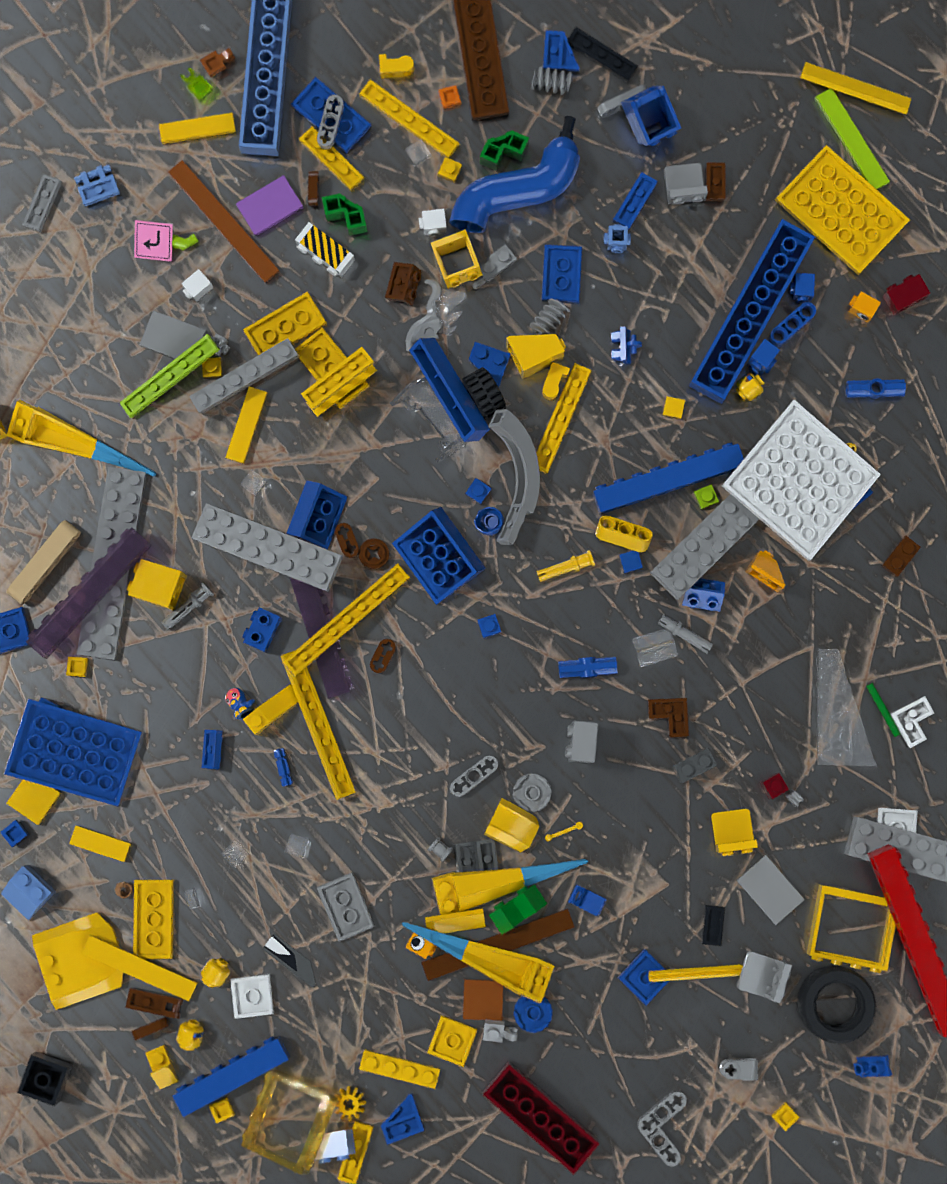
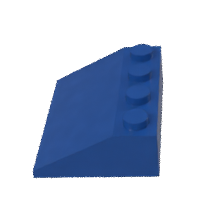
[392,507,486,605]

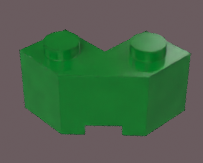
[480,130,529,171]
[322,193,367,236]
[489,884,547,935]

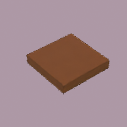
[463,979,503,1021]

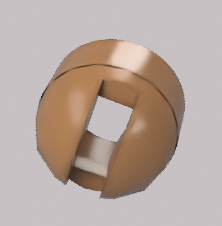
[114,882,132,898]

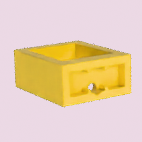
[431,229,483,289]

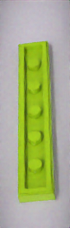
[815,88,890,190]
[119,334,220,418]

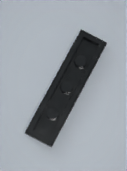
[568,27,638,83]

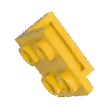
[711,809,758,856]

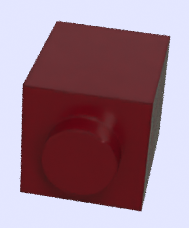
[759,773,789,799]

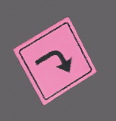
[134,220,173,261]

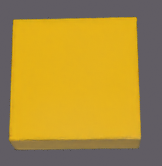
[662,396,685,420]
[66,656,88,677]
[209,1096,235,1124]
[771,1102,800,1131]

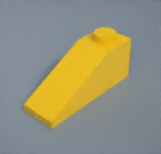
[243,684,298,735]

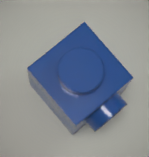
[789,273,815,303]

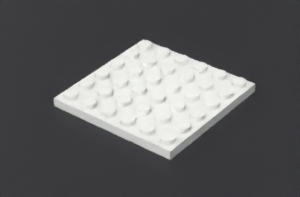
[722,400,881,561]

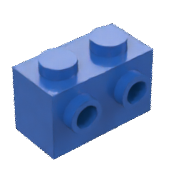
[746,339,780,376]
[682,578,725,612]
[242,607,282,653]

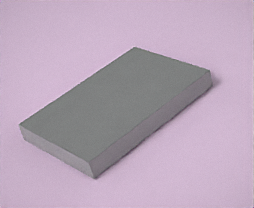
[139,310,207,359]
[736,855,805,925]
[316,872,375,942]

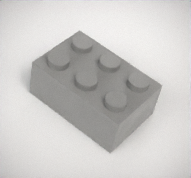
[565,721,598,764]

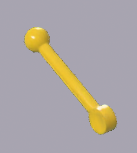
[545,822,583,842]

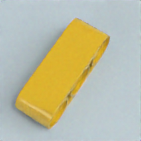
[595,515,653,552]

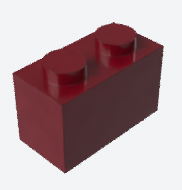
[883,274,931,315]

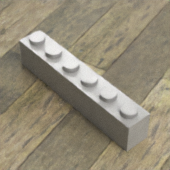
[189,338,300,414]

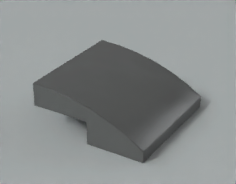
[453,839,498,872]

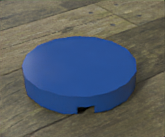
[513,996,553,1033]

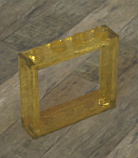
[241,1070,338,1175]

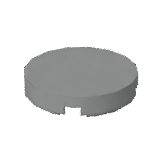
[513,774,551,812]

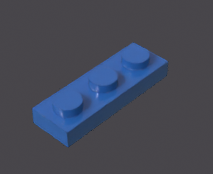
[613,172,658,230]

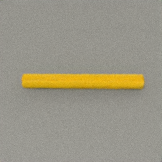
[648,965,743,982]

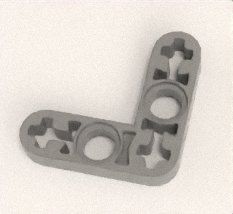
[638,1090,687,1167]

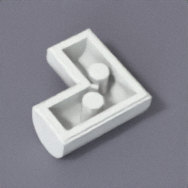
[890,696,934,748]

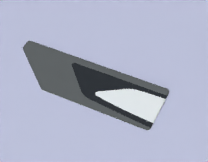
[263,934,316,988]

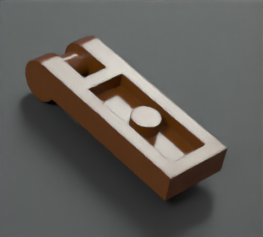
[125,987,184,1019]

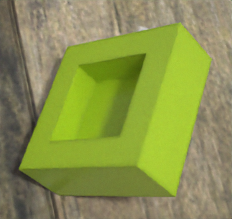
[693,484,719,510]

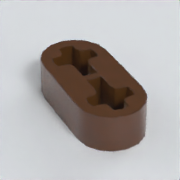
[308,171,319,206]
[335,523,359,559]
[370,639,396,674]
[131,1017,169,1040]

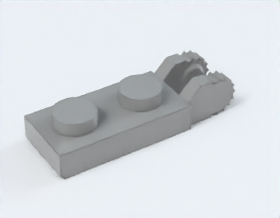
[472,244,517,290]

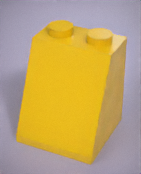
[506,334,566,379]
[127,559,187,611]

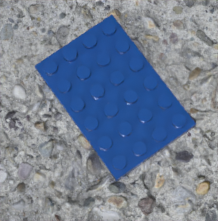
[4,699,142,806]

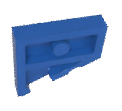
[543,30,579,71]
[469,342,511,388]
[381,1094,425,1145]

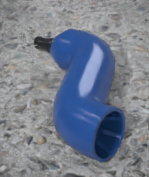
[449,116,580,233]

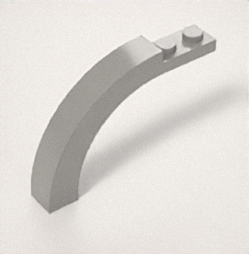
[489,409,540,545]

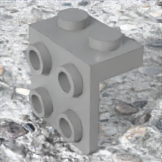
[664,163,708,205]
[737,951,792,1003]

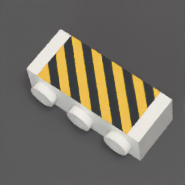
[295,222,355,278]

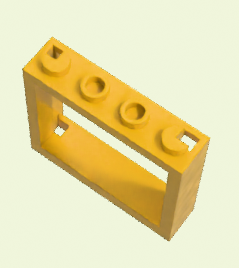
[806,884,895,973]

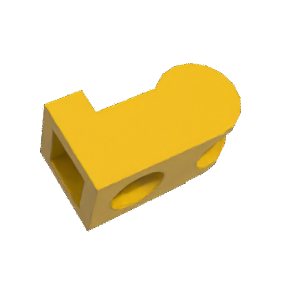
[379,54,414,79]
[542,362,570,401]

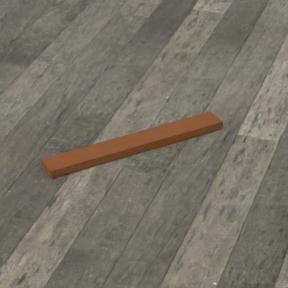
[168,160,280,284]

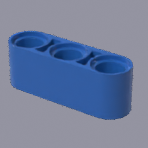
[768,302,816,347]

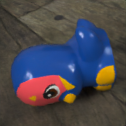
[225,688,255,720]

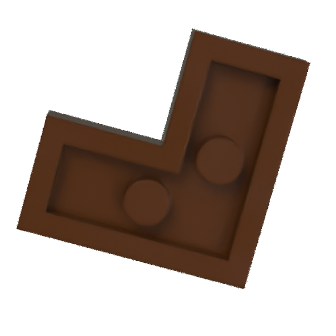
[648,698,689,738]

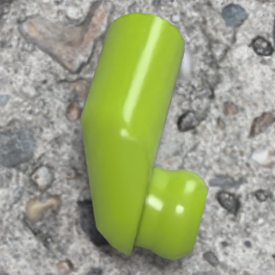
[172,234,199,250]

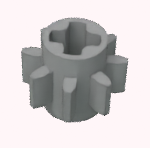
[211,334,230,357]

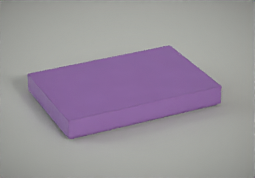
[236,175,303,237]

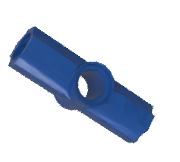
[846,378,906,399]
[558,657,617,678]

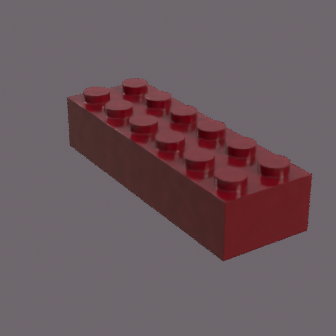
[483,1061,600,1175]

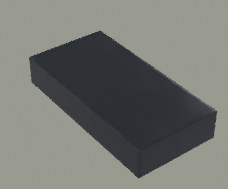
[701,905,725,946]

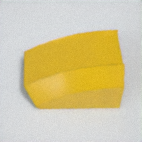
[484,798,540,852]

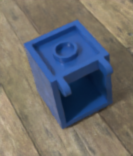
[621,86,681,147]

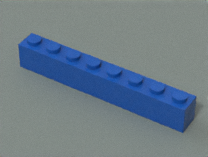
[592,442,744,515]

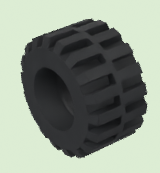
[462,367,506,420]

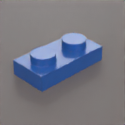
[201,730,223,769]

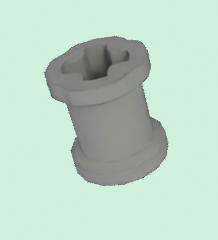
[428,836,453,862]

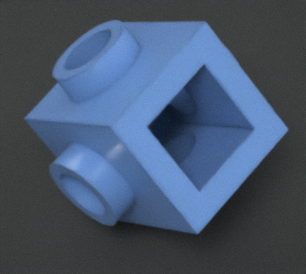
[604,224,631,253]

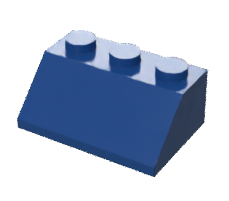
[286,480,347,550]

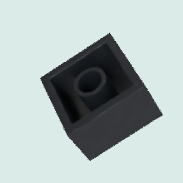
[17,1052,73,1106]

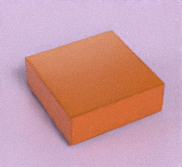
[438,85,461,109]

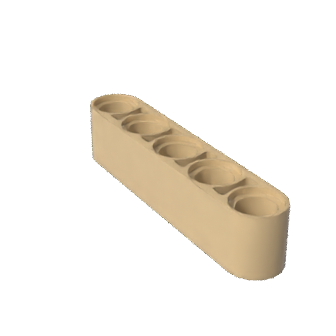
[6,520,81,605]

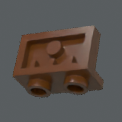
[385,262,422,306]

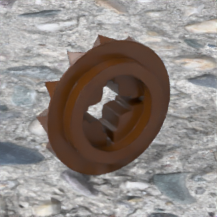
[359,538,389,569]

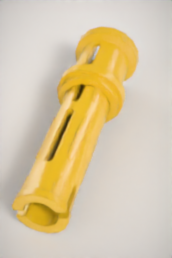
[536,550,595,582]

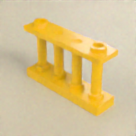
[301,347,377,417]

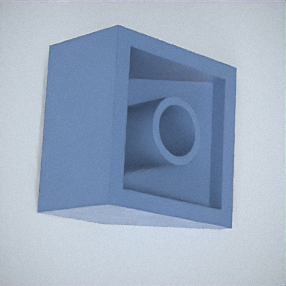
[1,865,56,921]

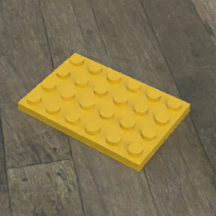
[775,145,910,275]

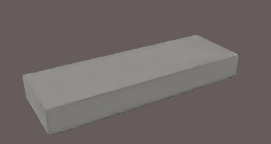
[22,174,62,233]

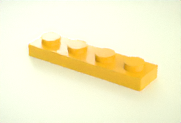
[359,1049,440,1089]

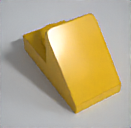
[145,1044,179,1089]

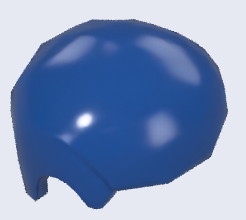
[474,507,504,536]

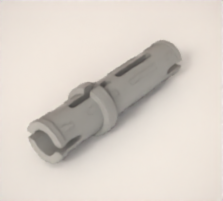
[658,614,713,654]

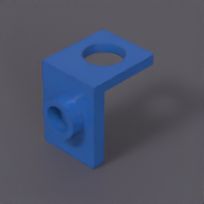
[568,885,607,917]

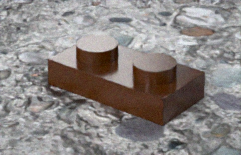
[706,162,726,201]
[881,536,921,578]

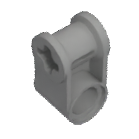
[719,1058,758,1080]

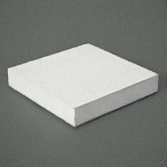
[877,808,918,833]
[230,974,274,1019]

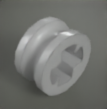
[784,788,804,807]

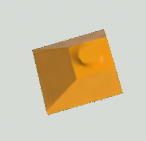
[745,550,785,592]

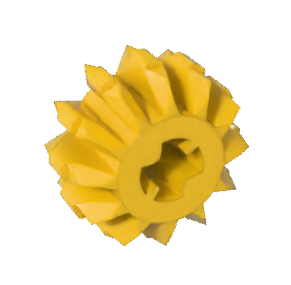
[332,1086,366,1121]

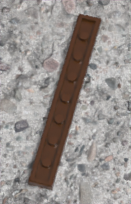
[421,908,574,981]

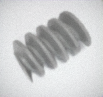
[531,66,572,95]
[529,299,570,335]

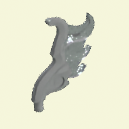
[405,279,465,353]

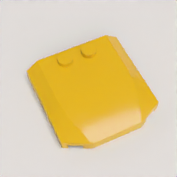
[32,912,124,1010]

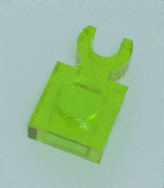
[180,68,213,103]

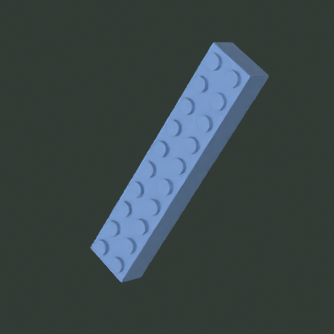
[239,0,292,156]

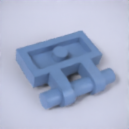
[74,164,120,207]

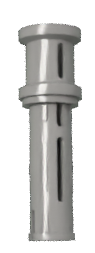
[161,582,214,630]

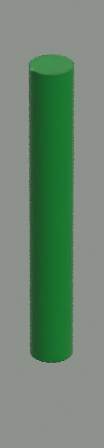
[866,683,901,737]

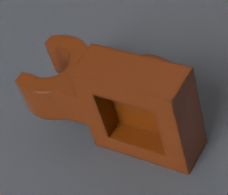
[200,48,235,78]

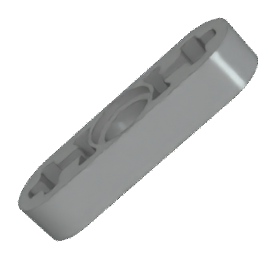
[597,84,648,117]
[317,95,344,150]
[450,756,498,797]

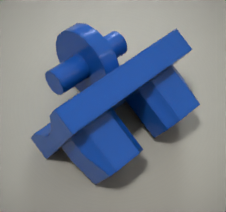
[611,326,642,364]
[854,1055,892,1077]

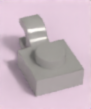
[483,1019,518,1042]

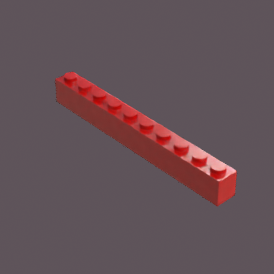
[867,844,947,1038]

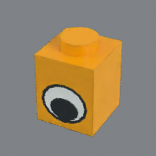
[848,291,881,323]
[405,933,437,959]

